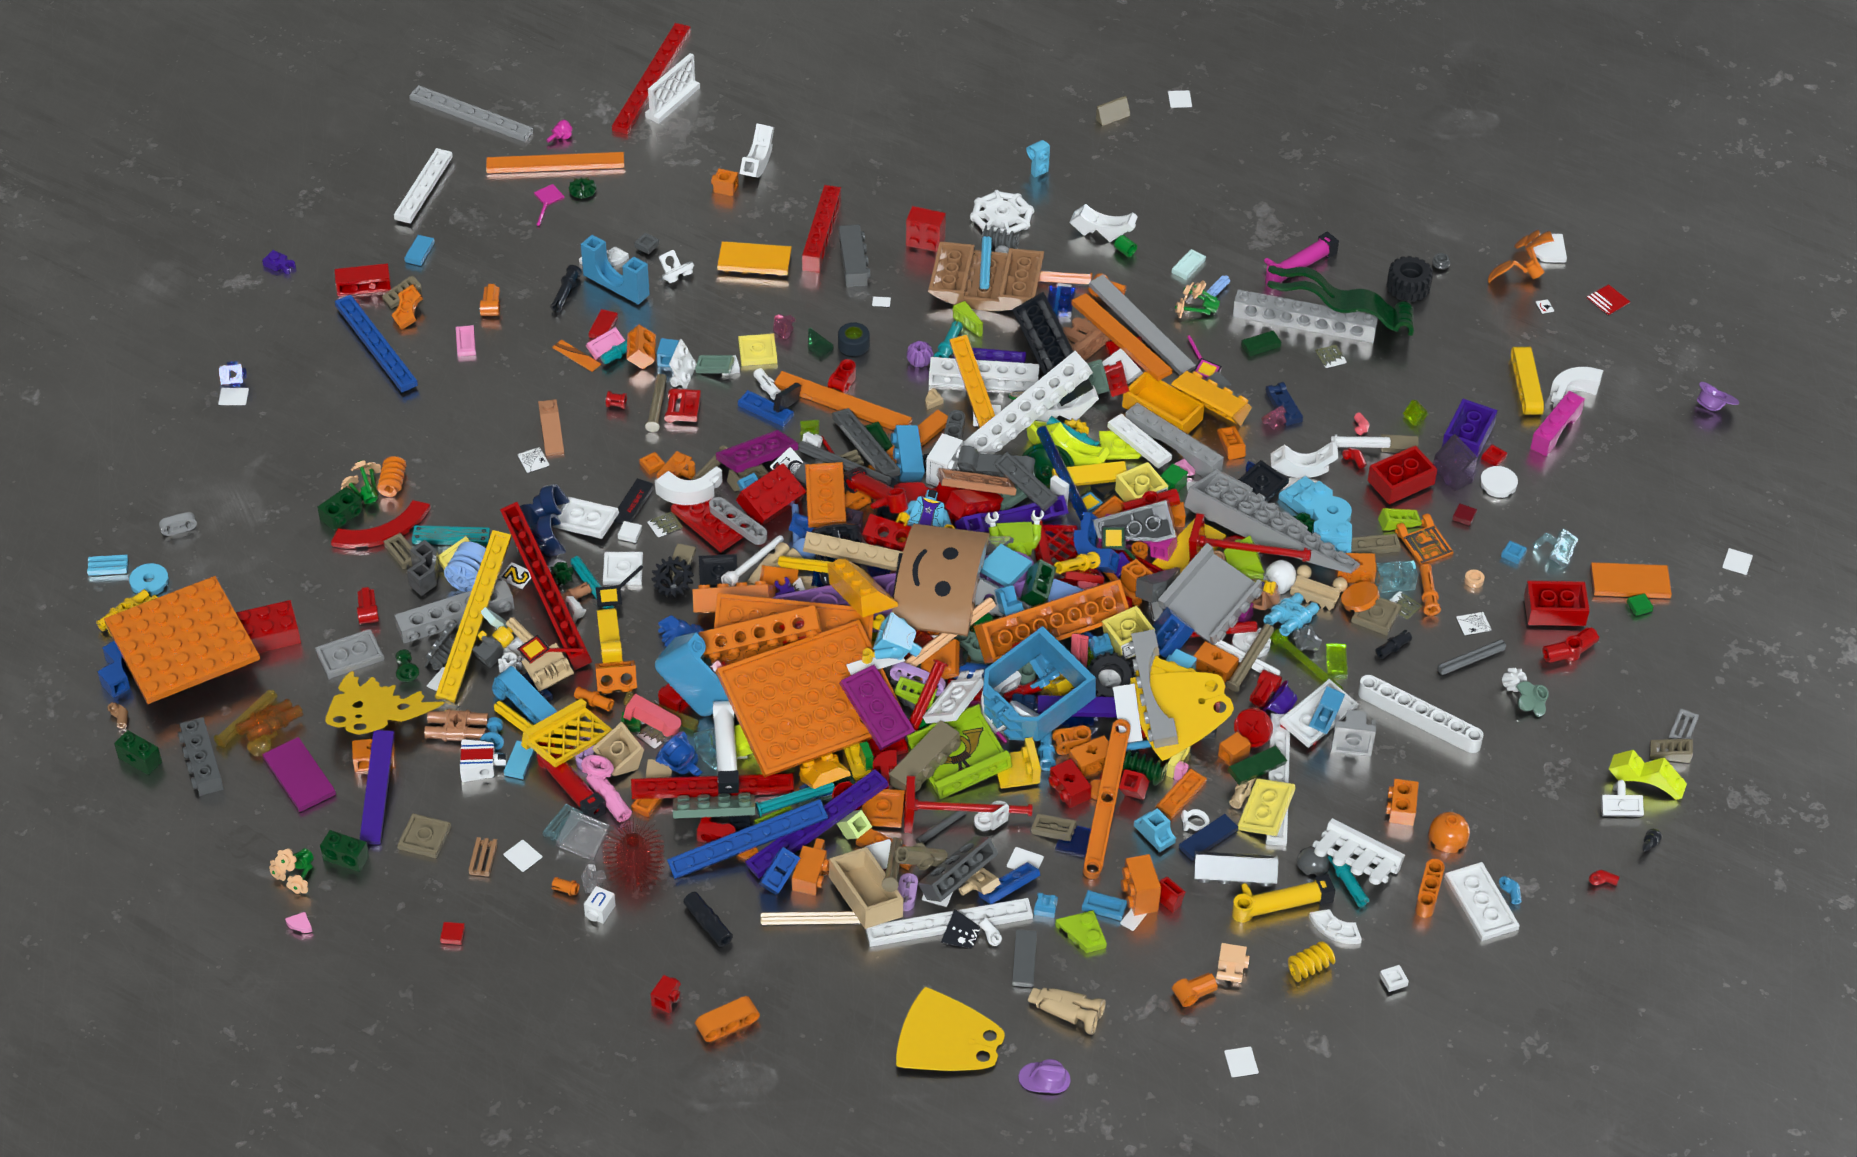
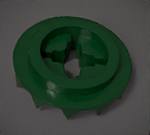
[569,177,596,198]

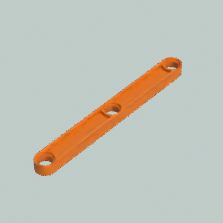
[1083,719,1130,879]

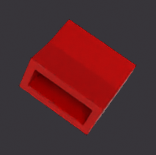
[1159,877,1186,913]

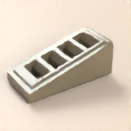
[382,275,422,309]
[727,464,768,492]
[1650,739,1693,763]

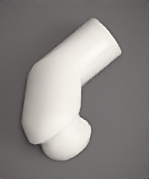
[978,917,1002,946]

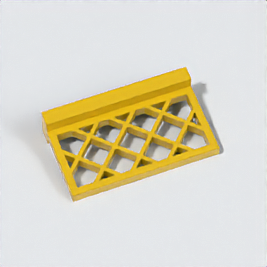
[521,698,613,768]

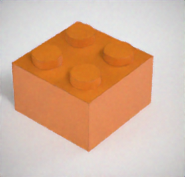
[1121,854,1161,916]

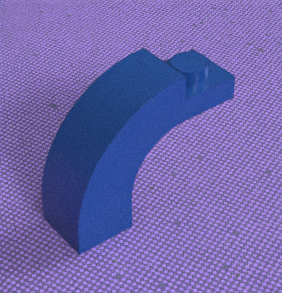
[1074,512,1120,573]

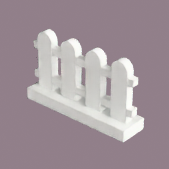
[1313,818,1405,885]

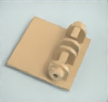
[521,643,574,692]

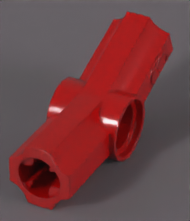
[1542,627,1599,663]

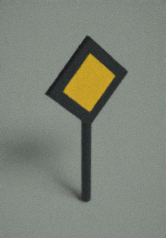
[596,565,643,607]

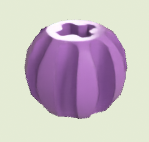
[906,340,933,368]

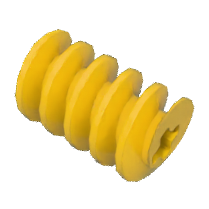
[1288,941,1335,982]

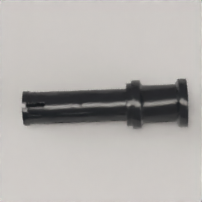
[550,265,582,312]

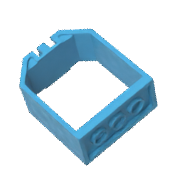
[983,626,1096,741]

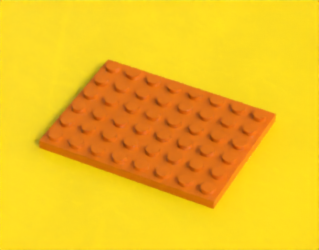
[716,620,901,778]

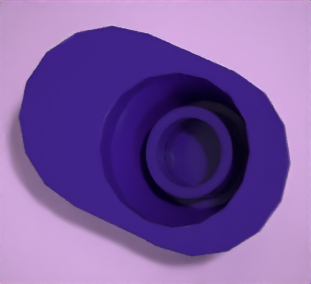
[1261,679,1297,714]

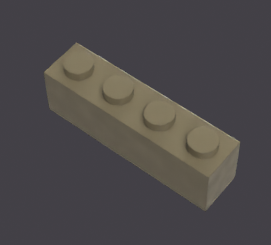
[889,720,961,792]

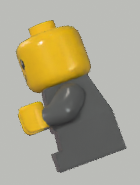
[472,626,514,668]

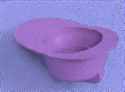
[1697,382,1739,411]
[1018,1059,1071,1093]

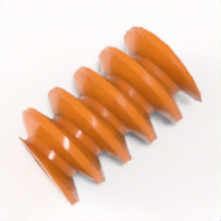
[377,456,407,497]

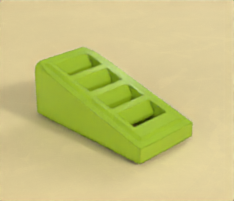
[953,301,983,337]
[1378,508,1422,531]
[894,676,938,709]

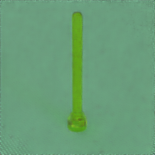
[1270,628,1343,690]

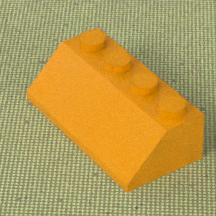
[1171,371,1252,426]
[827,558,898,617]

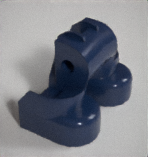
[520,484,570,557]

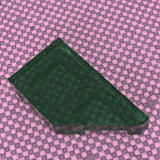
[808,328,834,358]

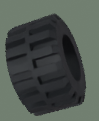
[1386,256,1433,302]
[1087,652,1136,697]

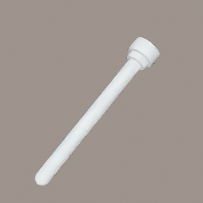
[721,535,784,587]

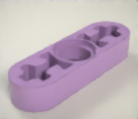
[890,662,946,696]

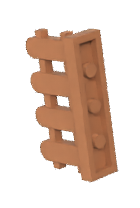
[1063,317,1111,361]

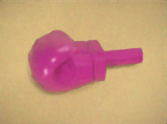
[546,119,573,143]

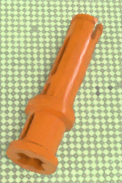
[1419,564,1441,616]

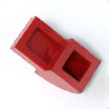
[873,750,897,789]

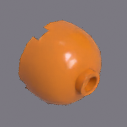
[1428,812,1470,853]

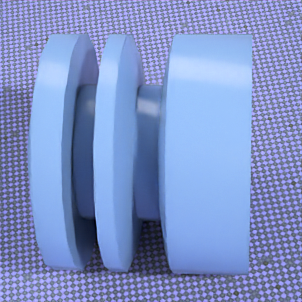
[444,542,486,592]

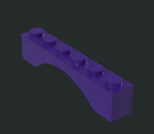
[955,495,1069,533]

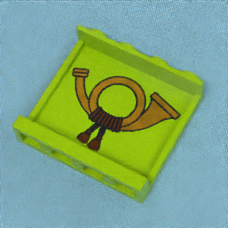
[907,704,1012,800]

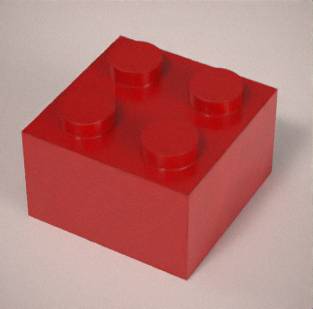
[906,206,946,252]

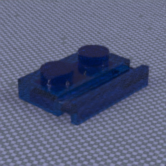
[1048,285,1075,317]

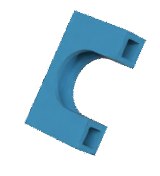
[581,235,650,305]

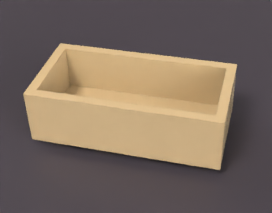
[829,847,903,929]

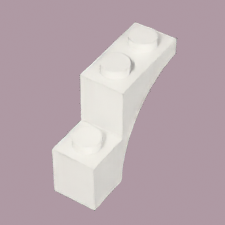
[1069,204,1138,242]
[1028,385,1099,422]

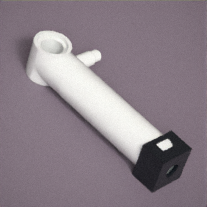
[713,701,739,794]

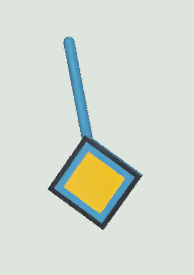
[1072,490,1105,513]

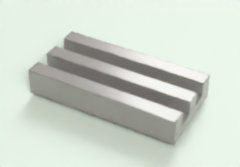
[1668,708,1699,739]

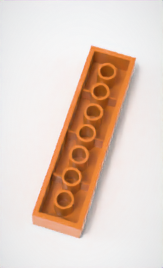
[974,579,1129,664]

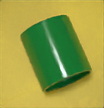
[1114,235,1137,257]

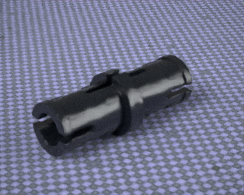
[1375,630,1412,659]

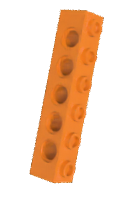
[699,605,822,660]

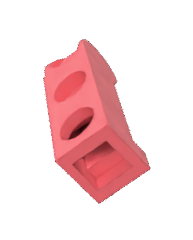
[623,693,681,738]

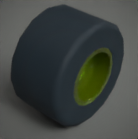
[838,322,870,356]

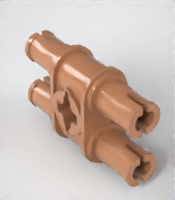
[424,709,489,742]

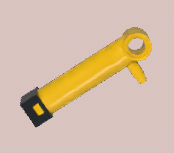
[1232,874,1336,923]

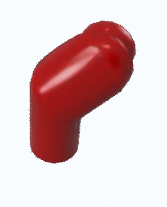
[1342,448,1367,469]
[1589,870,1620,886]

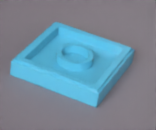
[980,544,1032,586]

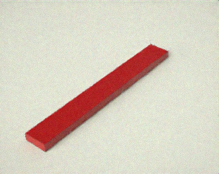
[631,773,794,799]

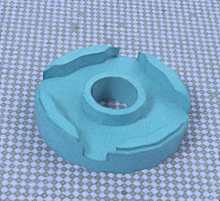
[129,563,169,596]

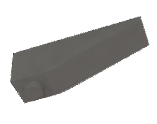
[1093,500,1176,542]

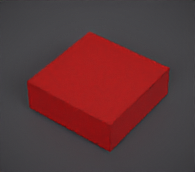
[1481,444,1507,466]
[440,922,465,945]

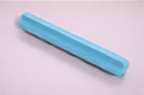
[980,236,992,290]

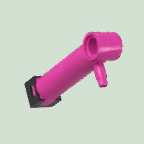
[1264,231,1339,285]

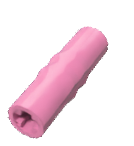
[586,775,632,822]

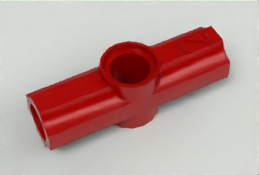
[1121,489,1180,512]

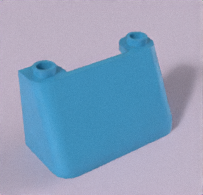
[655,632,729,717]

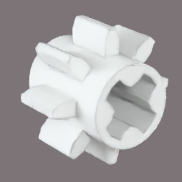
[498,652,522,673]
[1502,668,1527,692]

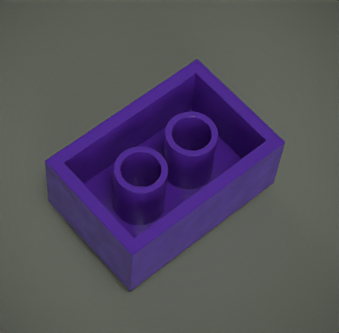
[1441,399,1498,461]

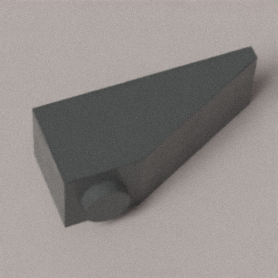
[1136,567,1180,603]

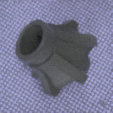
[1292,624,1322,652]

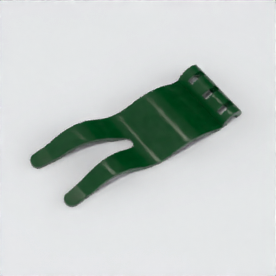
[1267,266,1414,336]

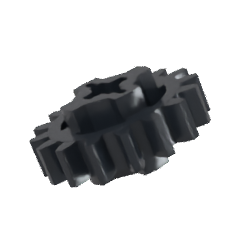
[651,556,694,598]

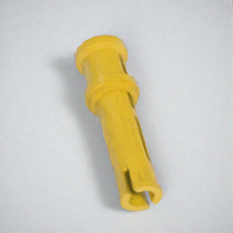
[1054,552,1100,574]

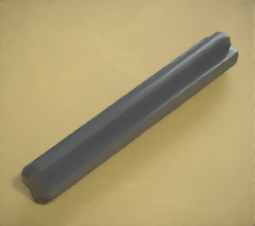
[1437,639,1506,675]

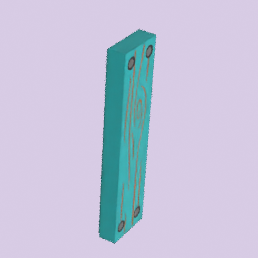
[412,526,490,546]

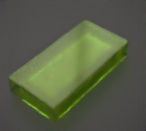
[1326,644,1348,679]

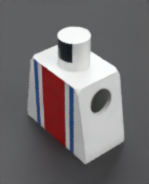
[460,739,507,782]

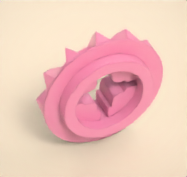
[581,755,614,780]

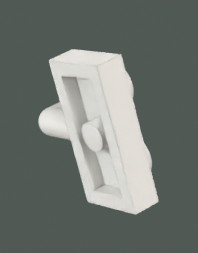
[1601,780,1644,817]

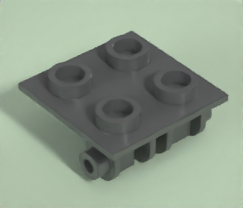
[425,622,457,670]

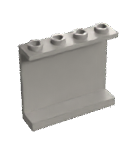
[1158,543,1263,645]

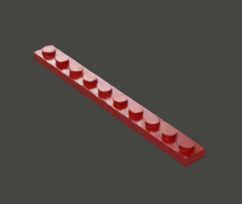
[612,23,691,134]

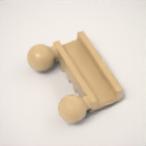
[1290,565,1348,611]

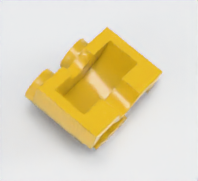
[1043,672,1075,696]

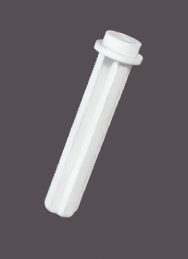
[1331,434,1391,448]

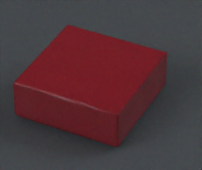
[1452,503,1477,526]

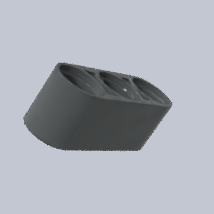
[944,410,965,440]

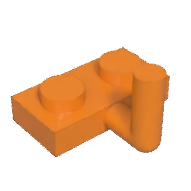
[657,451,696,480]

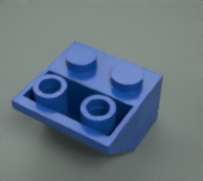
[1152,607,1195,658]

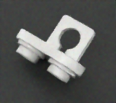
[659,250,694,283]
[974,801,1010,831]

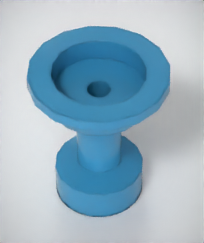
[480,717,504,750]

